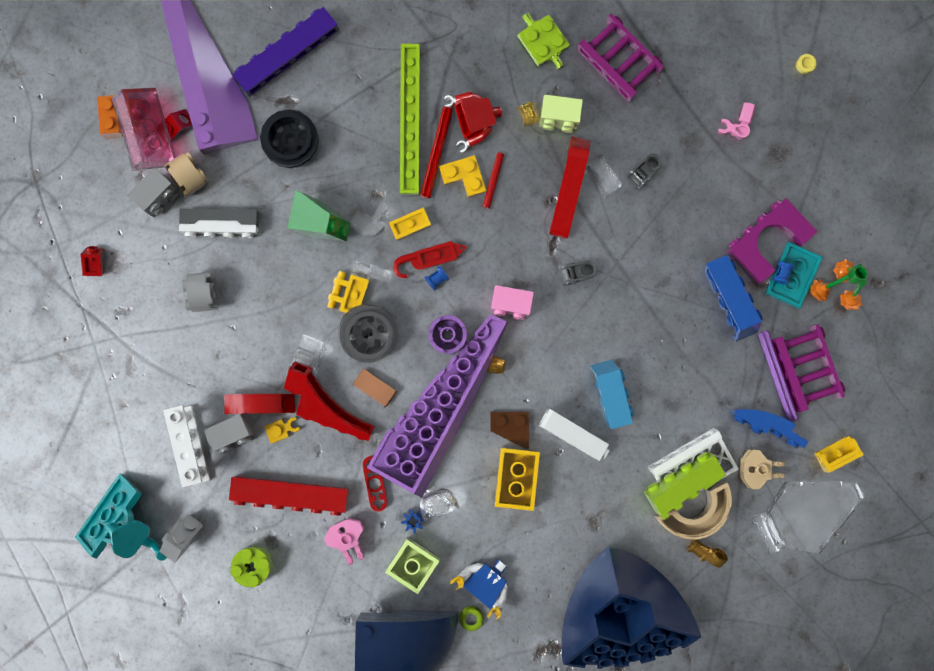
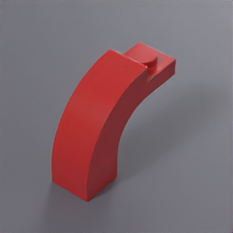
[224,394,295,414]

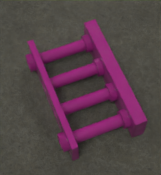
[577,13,664,102]
[772,324,845,412]

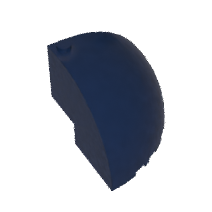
[561,546,701,669]
[355,610,459,671]

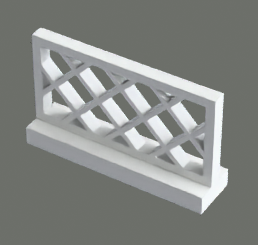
[648,428,738,491]

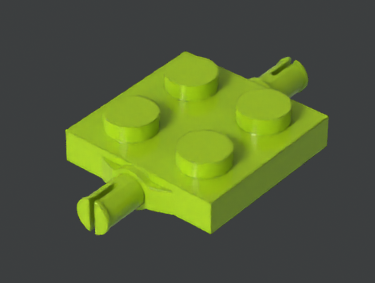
[517,12,570,70]

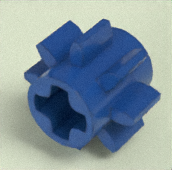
[401,509,425,533]

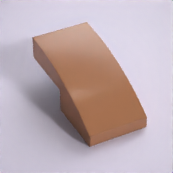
[353,368,397,407]

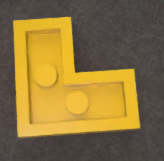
[439,155,486,198]

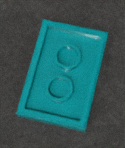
[764,241,823,309]

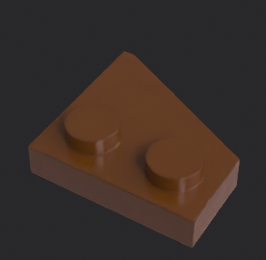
[490,412,529,449]

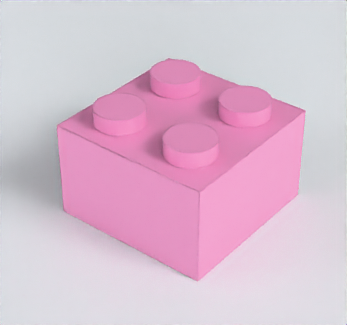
[490,285,534,321]

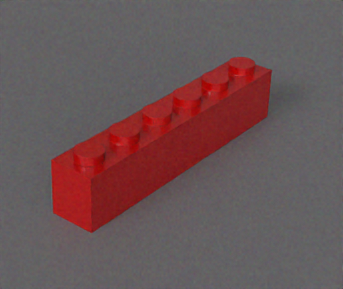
[229,476,349,516]

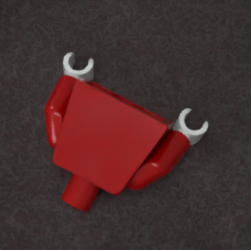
[444,92,502,153]

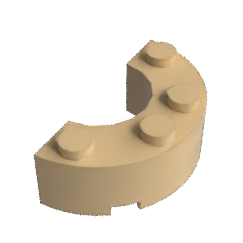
[654,482,732,540]

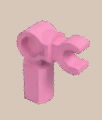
[718,102,756,140]

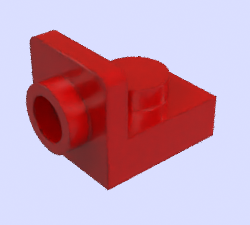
[80,246,105,276]

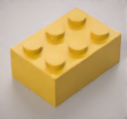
[494,448,540,511]

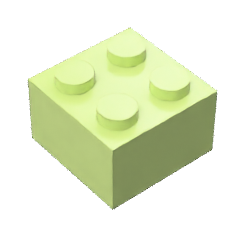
[539,95,583,133]
[385,537,440,594]

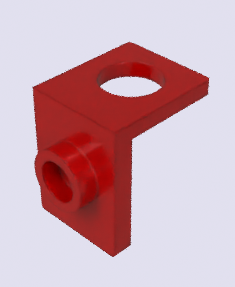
[158,109,192,143]

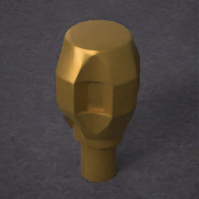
[487,356,506,374]

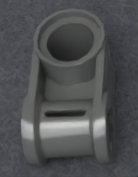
[626,153,662,189]
[558,261,597,286]

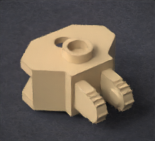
[740,450,785,489]

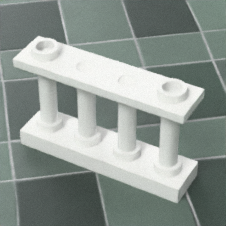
[163,405,211,487]

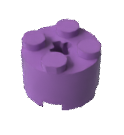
[428,315,467,355]

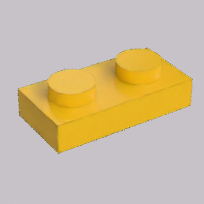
[389,207,431,241]

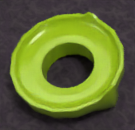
[459,606,484,631]

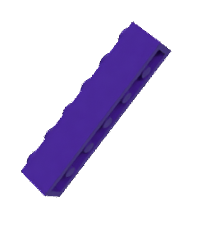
[232,7,339,97]

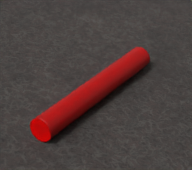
[482,152,504,209]

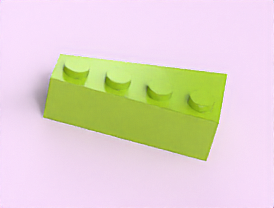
[644,452,726,520]

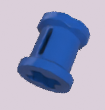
[772,261,795,285]
[424,266,449,291]

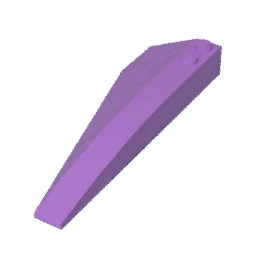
[161,0,258,155]
[367,315,508,498]

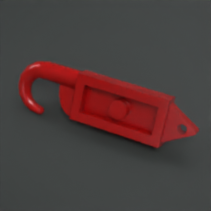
[393,241,467,278]

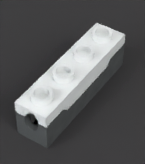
[179,208,260,238]

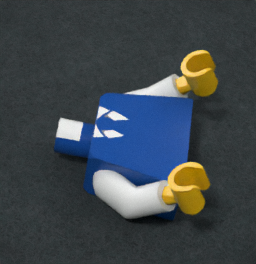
[450,559,508,622]

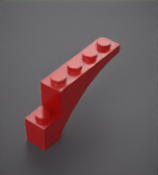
[283,361,375,441]

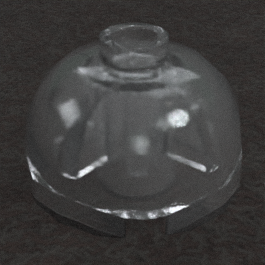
[420,486,460,521]

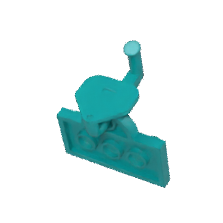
[75,473,167,561]

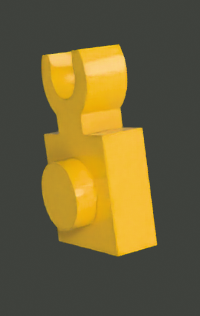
[264,417,301,444]

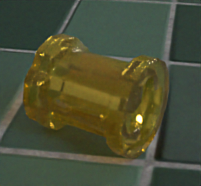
[518,102,540,126]

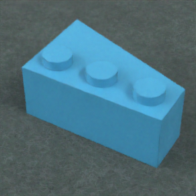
[590,359,634,430]

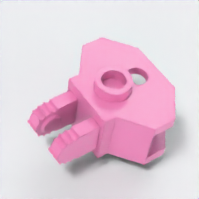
[324,518,364,565]

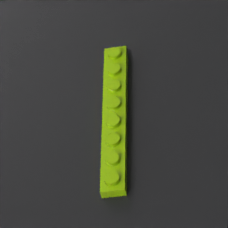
[400,44,420,195]

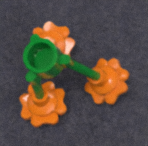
[810,259,868,310]

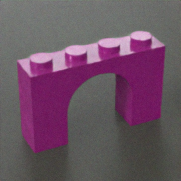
[726,198,818,285]

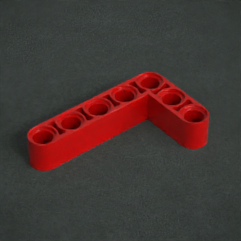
[549,136,590,239]

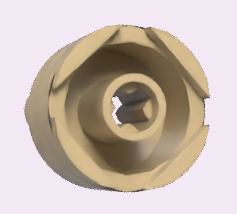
[164,152,207,198]

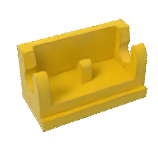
[814,436,864,473]

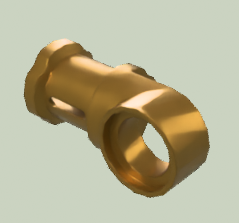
[686,539,728,568]

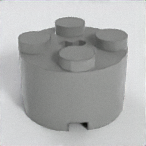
[182,272,219,312]

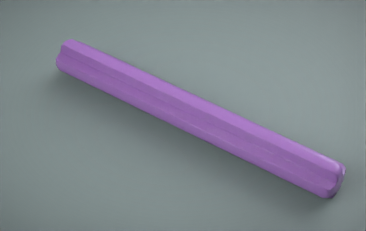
[758,330,799,422]

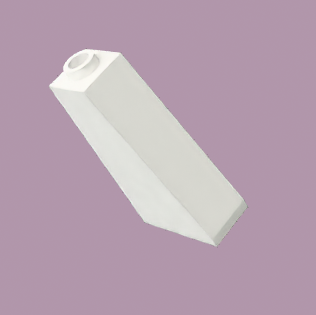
[538,409,609,461]

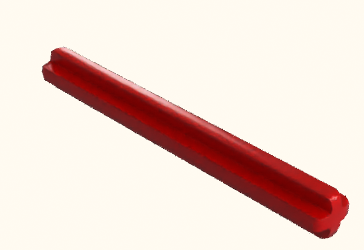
[420,107,453,199]

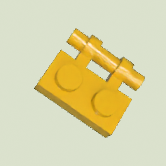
[327,271,370,313]

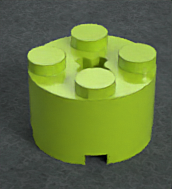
[230,546,273,587]

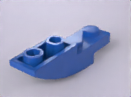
[731,409,809,449]

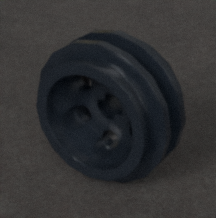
[260,109,319,169]

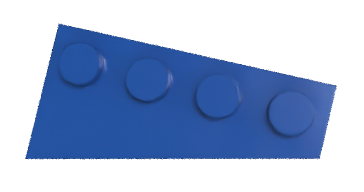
[705,255,763,342]

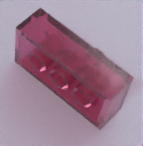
[112,88,176,171]

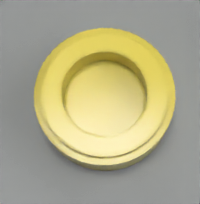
[796,54,817,74]

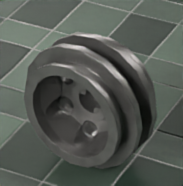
[338,304,397,363]

